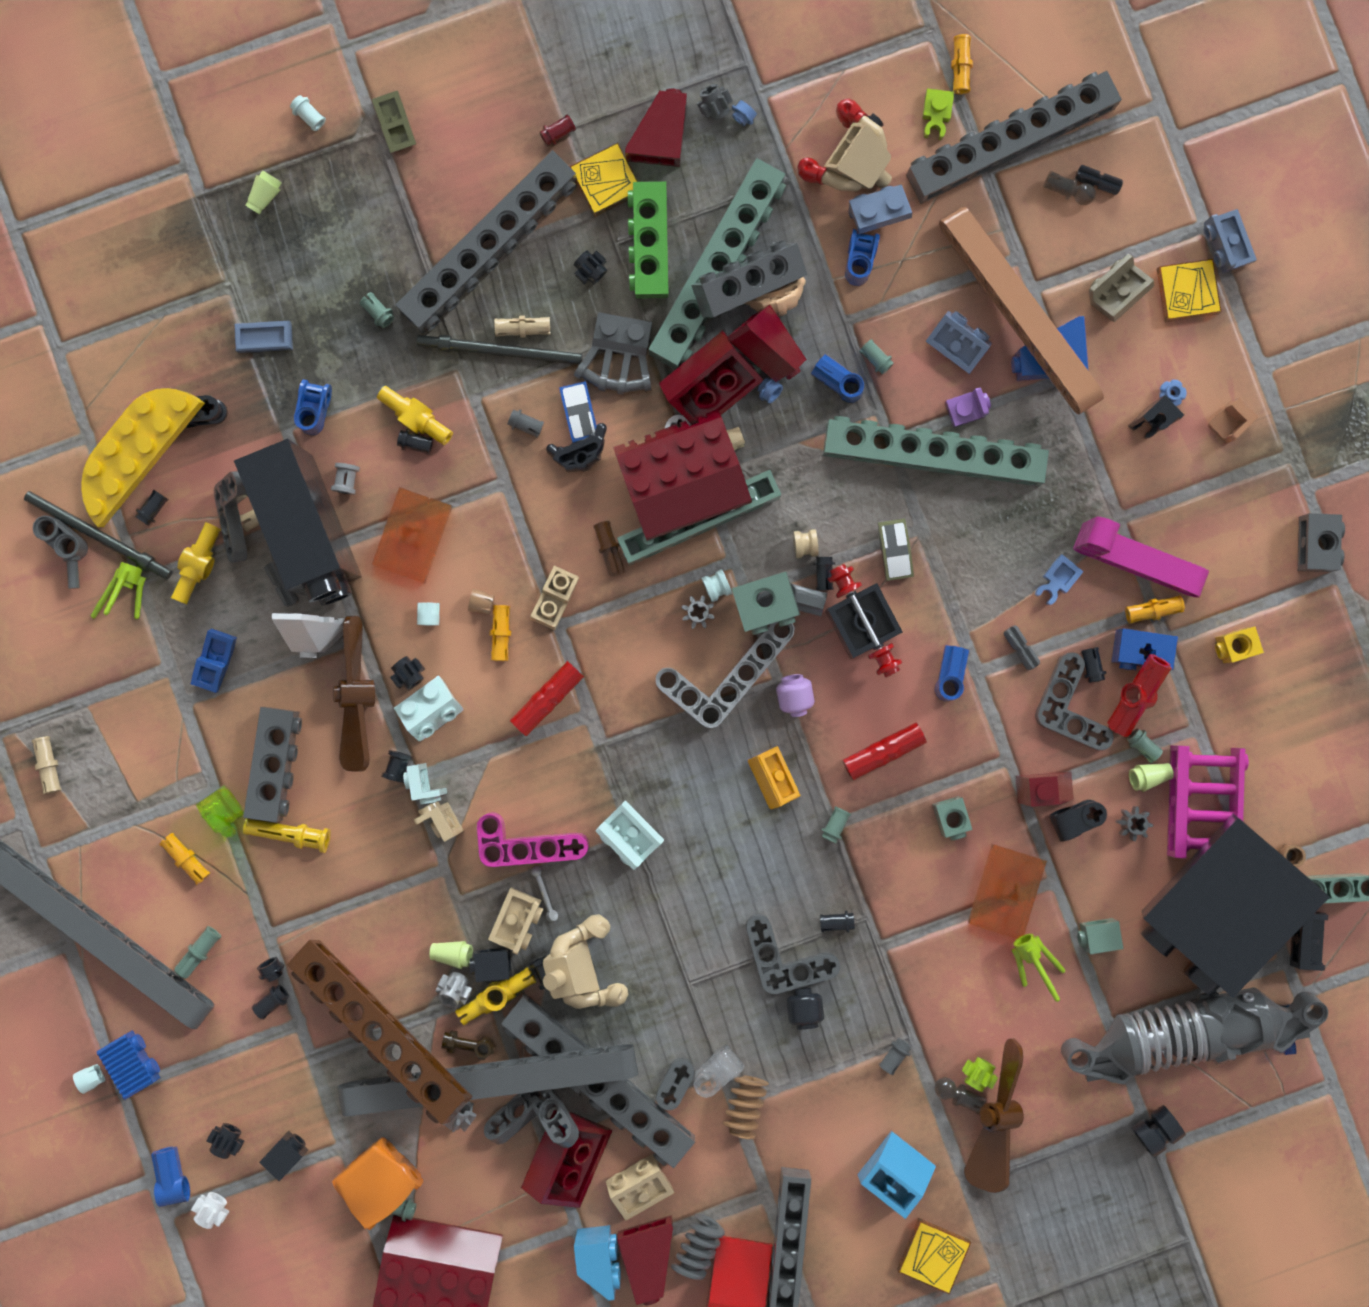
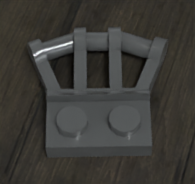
[574,312,652,395]

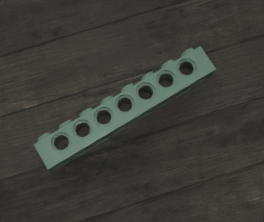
[649,158,787,370]
[822,416,1049,487]

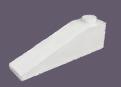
[272,613,345,658]

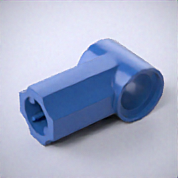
[811,354,864,403]
[935,645,969,701]
[151,1146,190,1207]

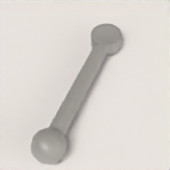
[531,866,558,922]

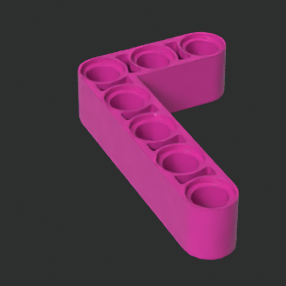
[1073,517,1209,598]

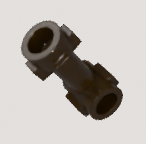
[441,1030,496,1060]

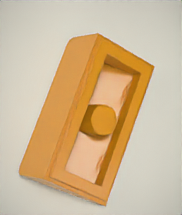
[748,746,801,809]

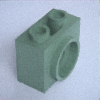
[732,572,800,635]

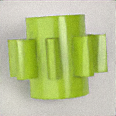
[962,1056,998,1092]

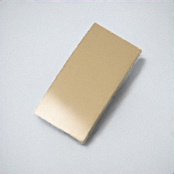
[530,566,579,630]

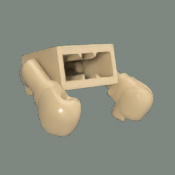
[543,914,628,1009]

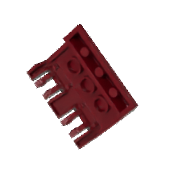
[613,409,752,541]
[373,1215,503,1307]

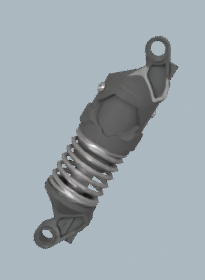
[1061,987,1328,1084]

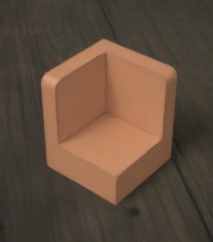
[1208,397,1259,444]

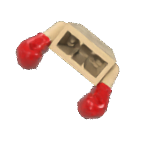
[797,98,892,192]

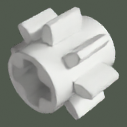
[191,1192,229,1229]

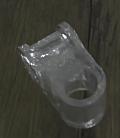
[693,1044,745,1098]

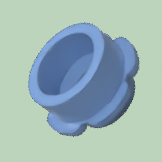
[731,100,757,126]
[758,378,783,403]
[1159,379,1187,406]

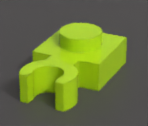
[922,88,954,140]

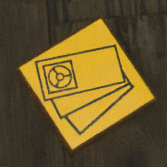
[569,142,638,218]
[1157,259,1222,322]
[897,1218,971,1295]

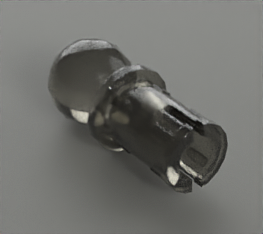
[1043,171,1096,206]
[934,1077,987,1115]

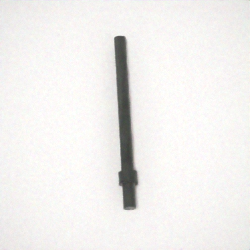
[417,335,582,365]
[24,491,173,580]

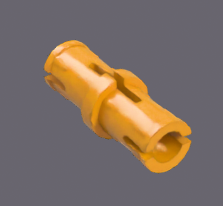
[951,34,973,95]
[1125,595,1185,624]
[489,605,512,661]
[159,833,210,885]

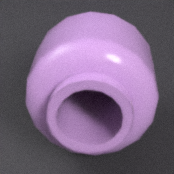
[776,674,815,717]

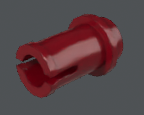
[539,114,576,146]

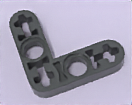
[214,471,248,563]
[1035,653,1114,750]
[746,914,840,994]
[484,1089,579,1148]

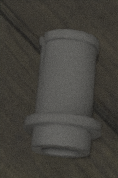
[507,409,544,438]
[879,1038,912,1075]

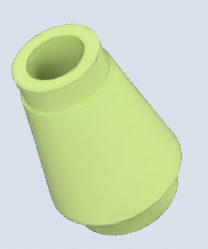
[246,170,282,214]
[1129,763,1174,792]
[429,941,473,969]

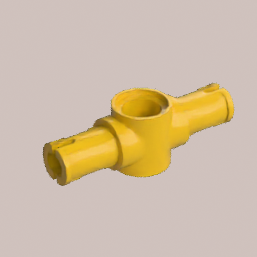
[377,386,453,446]
[171,522,221,605]
[455,967,537,1025]

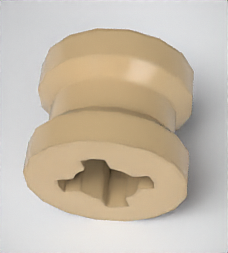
[793,529,819,559]

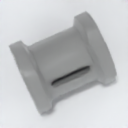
[331,463,360,495]

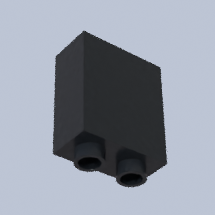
[234,438,362,606]
[1141,813,1330,998]

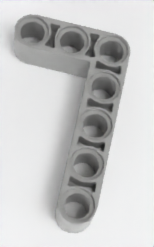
[656,622,794,728]

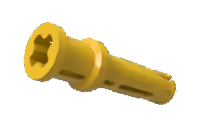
[243,818,331,853]

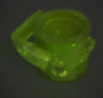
[196,785,244,838]

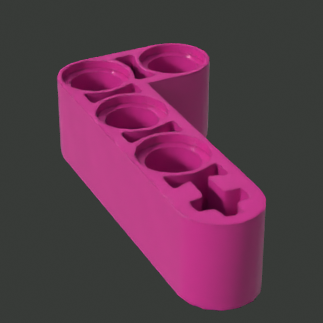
[477,812,589,867]

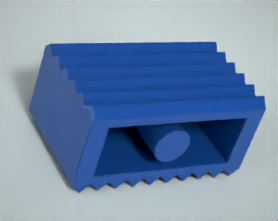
[96,1030,161,1100]

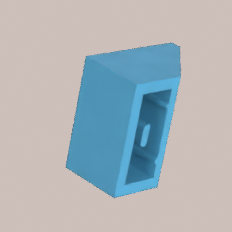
[857,1131,936,1219]
[574,1225,621,1301]

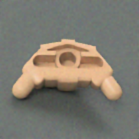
[744,277,806,317]

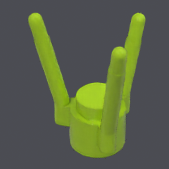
[91,562,146,619]
[1011,934,1065,1002]

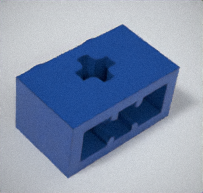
[1111,628,1178,671]

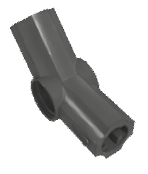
[758,583,828,617]

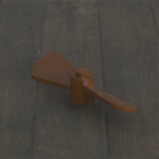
[333,616,375,772]
[964,1038,1024,1193]

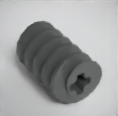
[671,1214,725,1280]

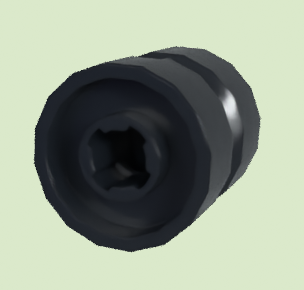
[1131,1105,1186,1158]

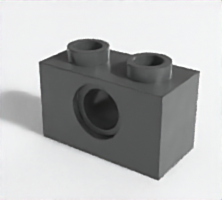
[1297,513,1345,572]

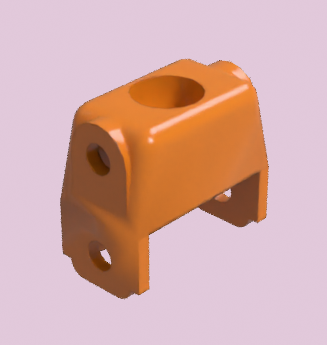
[332,1137,423,1230]

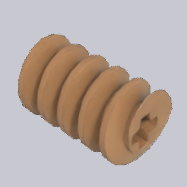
[723,1076,769,1139]

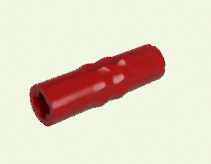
[510,661,584,736]
[842,722,927,780]

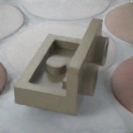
[1089,254,1154,322]

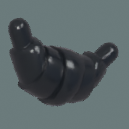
[546,423,607,472]

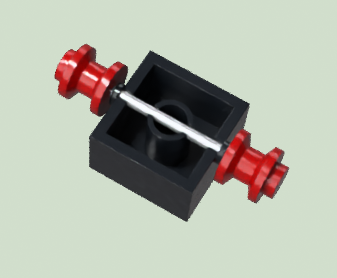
[825,563,903,678]

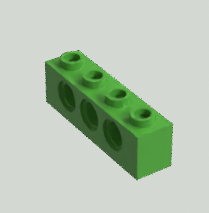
[628,181,668,298]

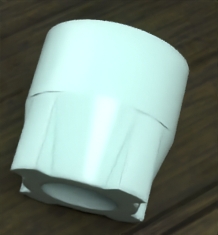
[417,602,440,626]
[73,1064,105,1094]

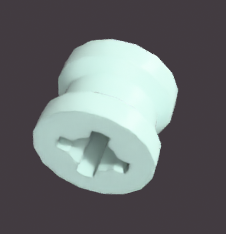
[701,569,732,603]

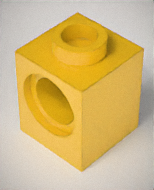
[1215,626,1264,663]

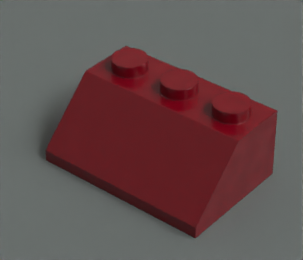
[659,330,763,425]
[521,1110,612,1208]

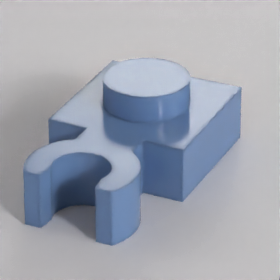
[1035,554,1084,605]

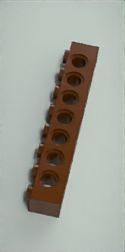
[287,940,473,1125]

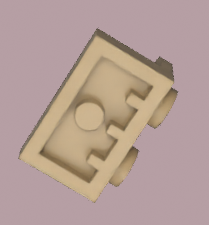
[414,801,464,842]
[606,1154,674,1221]

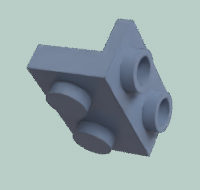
[848,184,912,234]
[1204,209,1257,274]

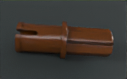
[593,521,625,577]

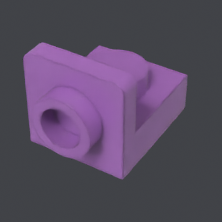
[945,387,991,428]

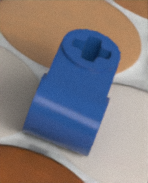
[845,229,880,286]
[294,379,332,436]

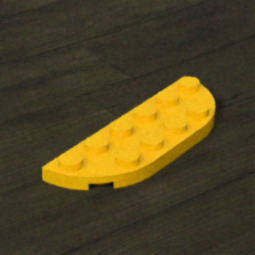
[81,388,205,527]

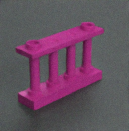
[1167,745,1249,858]

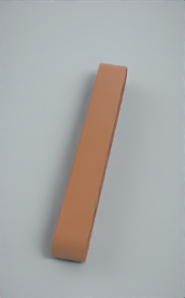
[939,206,1104,415]

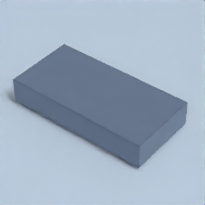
[234,321,293,353]

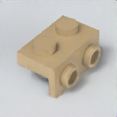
[488,887,543,955]

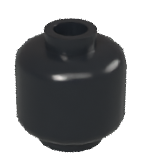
[787,988,824,1030]

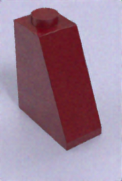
[625,88,687,167]
[727,304,807,382]
[1016,771,1074,807]
[617,1215,673,1306]

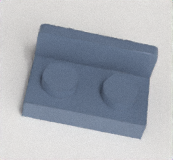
[926,311,992,374]

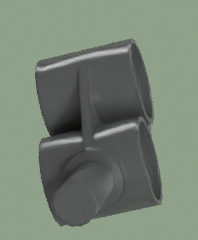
[33,516,88,589]

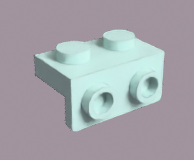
[394,675,463,741]
[403,763,447,804]
[596,800,664,870]

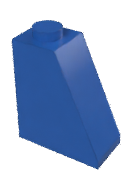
[1011,316,1089,381]

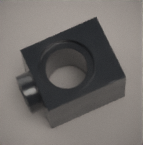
[470,947,512,982]
[259,1131,308,1181]

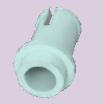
[290,95,326,131]

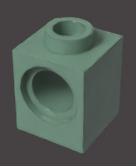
[932,796,973,841]
[1077,918,1124,954]

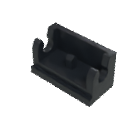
[1128,395,1184,439]
[1290,912,1329,971]

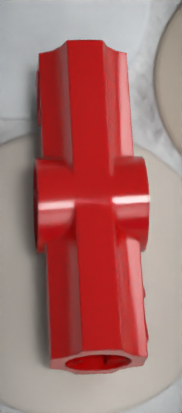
[1107,654,1172,737]

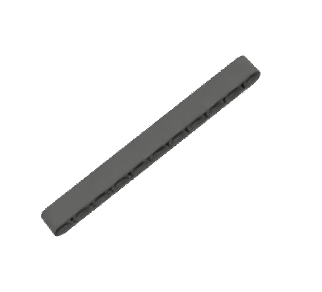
[0,839,215,1029]
[337,1044,638,1116]

